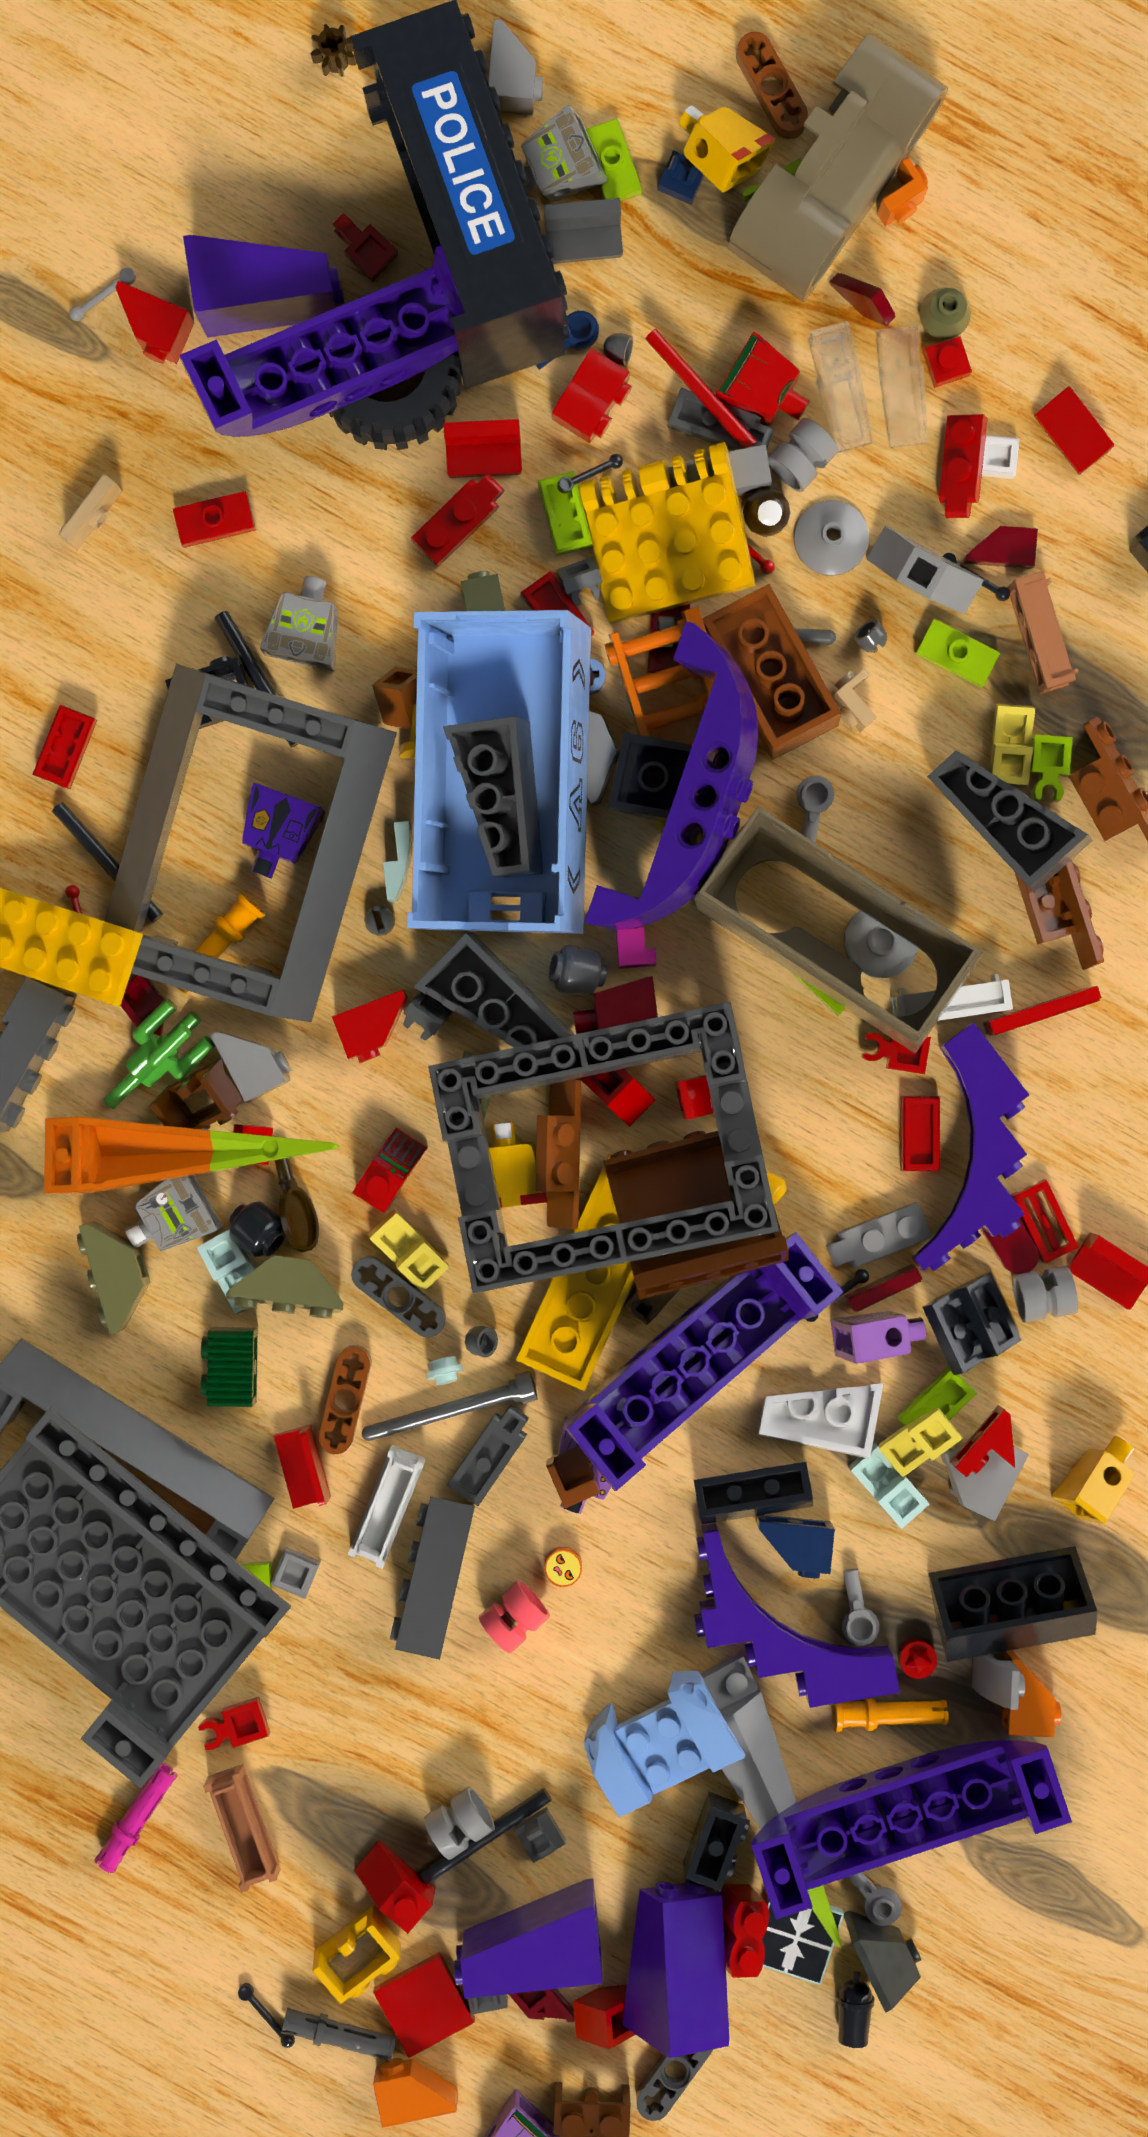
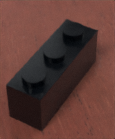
[694,1462,813,1525]

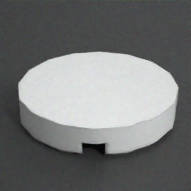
[844,910,918,978]

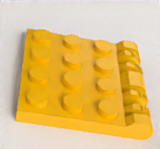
[579,442,756,624]

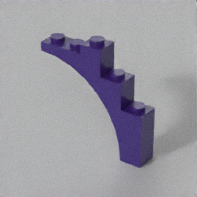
[911,1023,1029,1271]
[694,1523,899,1708]

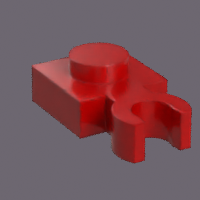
[861,1033,931,1074]
[198,1697,270,1750]

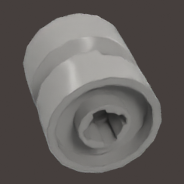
[768,418,838,492]
[1013,1266,1078,1323]
[424,1787,495,1860]

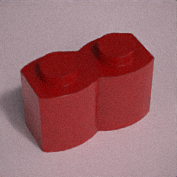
[552,348,632,443]
[720,1884,769,1978]

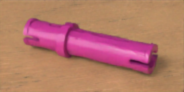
[94,1763,178,1873]

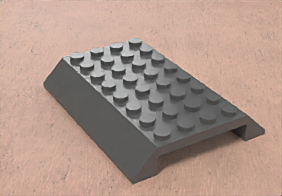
[0,1407,291,1789]

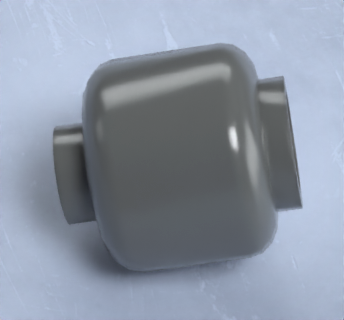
[549,944,607,997]

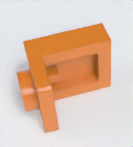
[877,157,928,227]

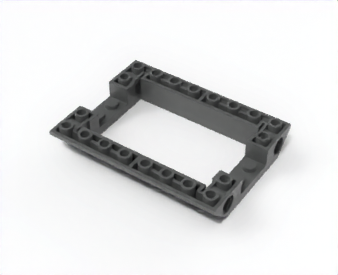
[104,664,397,1022]
[428,1002,779,1294]
[0,1338,275,1560]

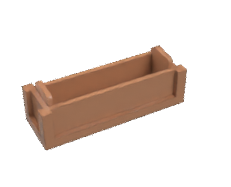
[1007,571,1079,695]
[203,1764,281,1893]

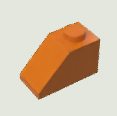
[1001,1650,1061,1737]
[373,2058,458,2128]

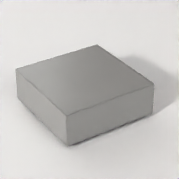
[270,1547,321,1599]

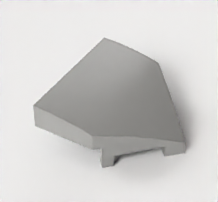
[941,1445,1029,1521]

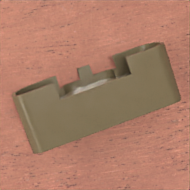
[728,33,948,302]

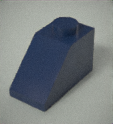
[756,1515,835,1579]

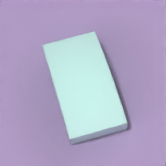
[383,821,412,903]
[197,1229,255,1314]
[847,1442,930,1529]

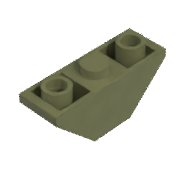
[77,1221,151,1335]
[226,1255,344,1319]

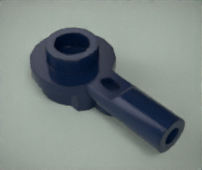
[535,311,599,370]

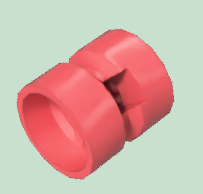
[478,1580,550,1653]

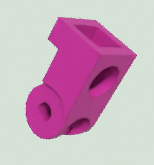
[616,896,657,969]

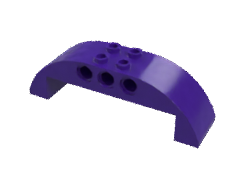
[179,246,465,437]
[585,621,758,930]
[565,1232,843,1491]
[751,1740,1072,1920]

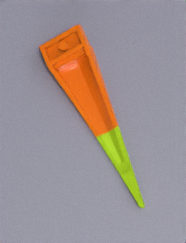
[44,1116,339,1195]

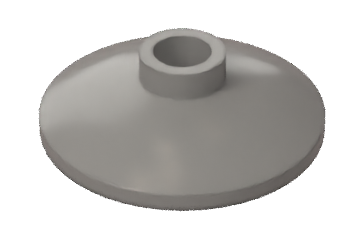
[794,500,869,576]

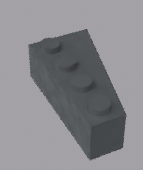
[443,716,544,878]
[927,750,1093,892]
[414,932,575,1048]
[0,977,76,1132]
[390,1496,475,1660]

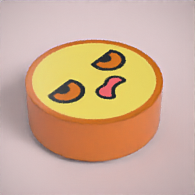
[545,1547,582,1587]

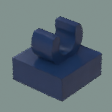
[658,150,705,205]

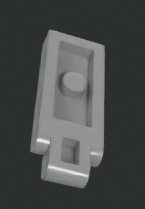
[826,1202,932,1268]

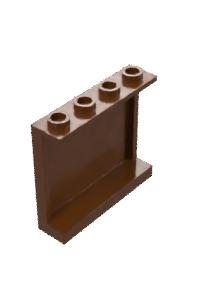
[603,1131,789,1299]

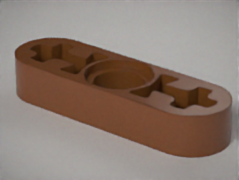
[736,32,808,139]
[319,1345,372,1454]

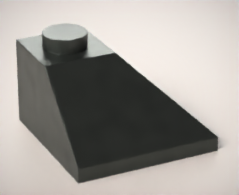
[844,1910,922,2013]

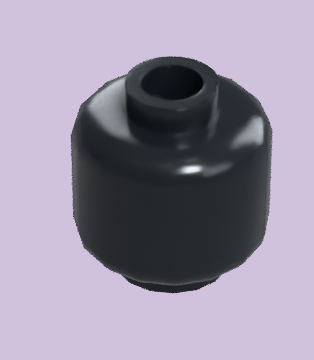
[229,1201,286,1257]

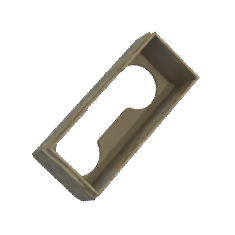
[695,806,982,1053]

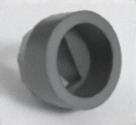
[603,333,633,366]
[853,619,887,653]
[364,905,395,936]
[465,1326,498,1357]

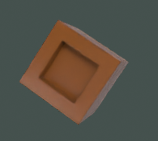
[372,666,417,730]
[546,1446,600,1508]

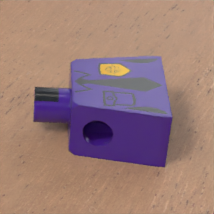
[242,783,325,879]

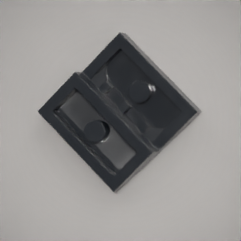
[922,1272,1021,1375]

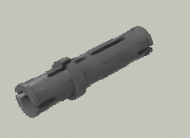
[281,2008,396,2062]

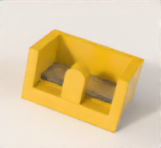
[312,1905,401,2004]

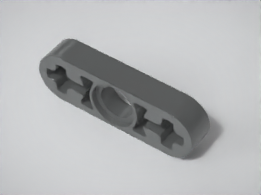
[351,1256,446,1337]
[636,2049,713,2121]

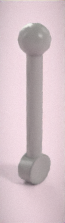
[69,268,136,322]

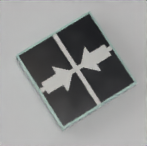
[762,1897,844,1985]

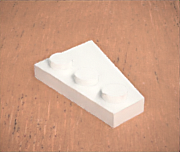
[758,1383,883,1458]

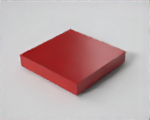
[373,1952,475,2058]

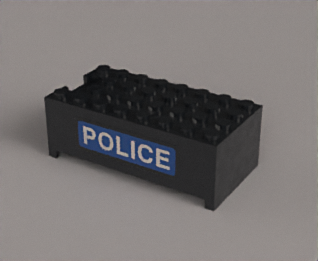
[350,0,569,389]

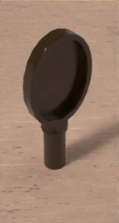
[274,1158,319,1252]

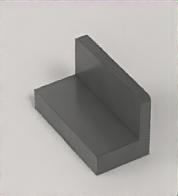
[544,198,623,264]

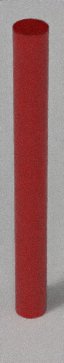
[645,329,757,449]

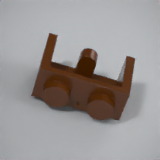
[150,1058,243,1130]
[553,2082,631,2137]

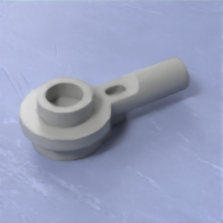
[796,776,834,843]
[842,1569,879,1646]
[847,1872,902,1926]

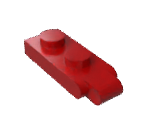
[939,414,988,518]
[411,474,505,567]

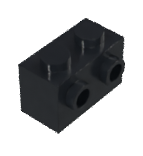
[683,1792,750,1891]

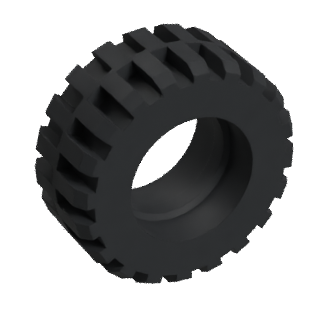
[329,293,462,450]

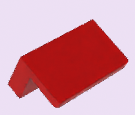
[443,419,522,478]
[1068,1232,1148,1310]
[273,1424,331,1509]

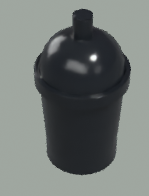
[837,1971,875,2048]

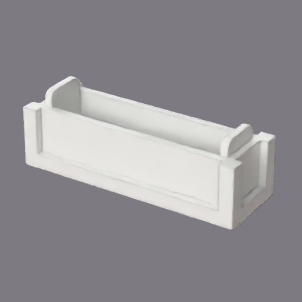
[891,973,1013,1021]
[347,1445,426,1569]

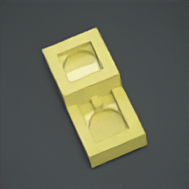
[990,703,1036,785]
[368,1209,449,1293]
[879,1408,963,1478]

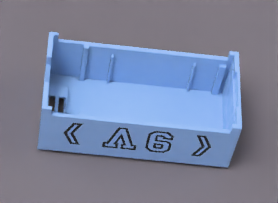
[407,610,591,934]

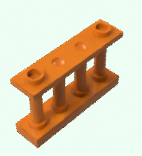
[604,606,714,745]

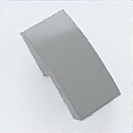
[972,1654,1025,1710]

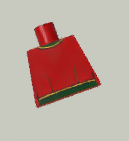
[716,331,810,426]

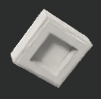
[982,435,1020,479]

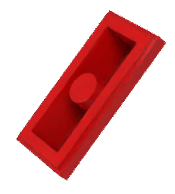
[1034,386,1114,475]

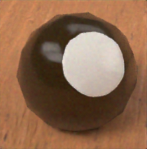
[742,487,791,537]

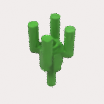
[103,998,216,1109]

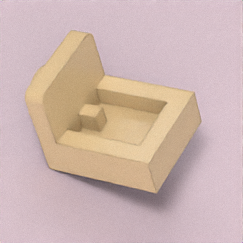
[833,668,877,733]

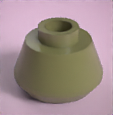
[920,287,971,339]

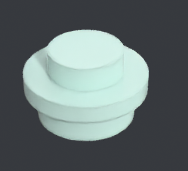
[426,1356,463,1385]

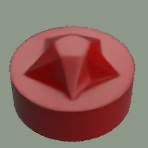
[898,1638,937,1679]

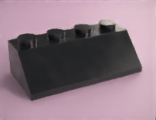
[928,1546,1098,1662]

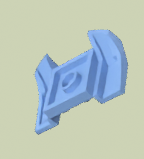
[584,1671,746,1817]

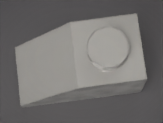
[488,19,543,115]
[210,1032,291,1102]

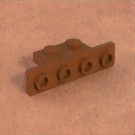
[1069,717,1148,841]
[1015,860,1104,970]
[536,1078,581,1229]

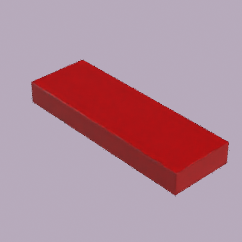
[983,986,1102,1036]

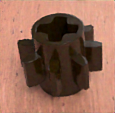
[310,24,356,77]

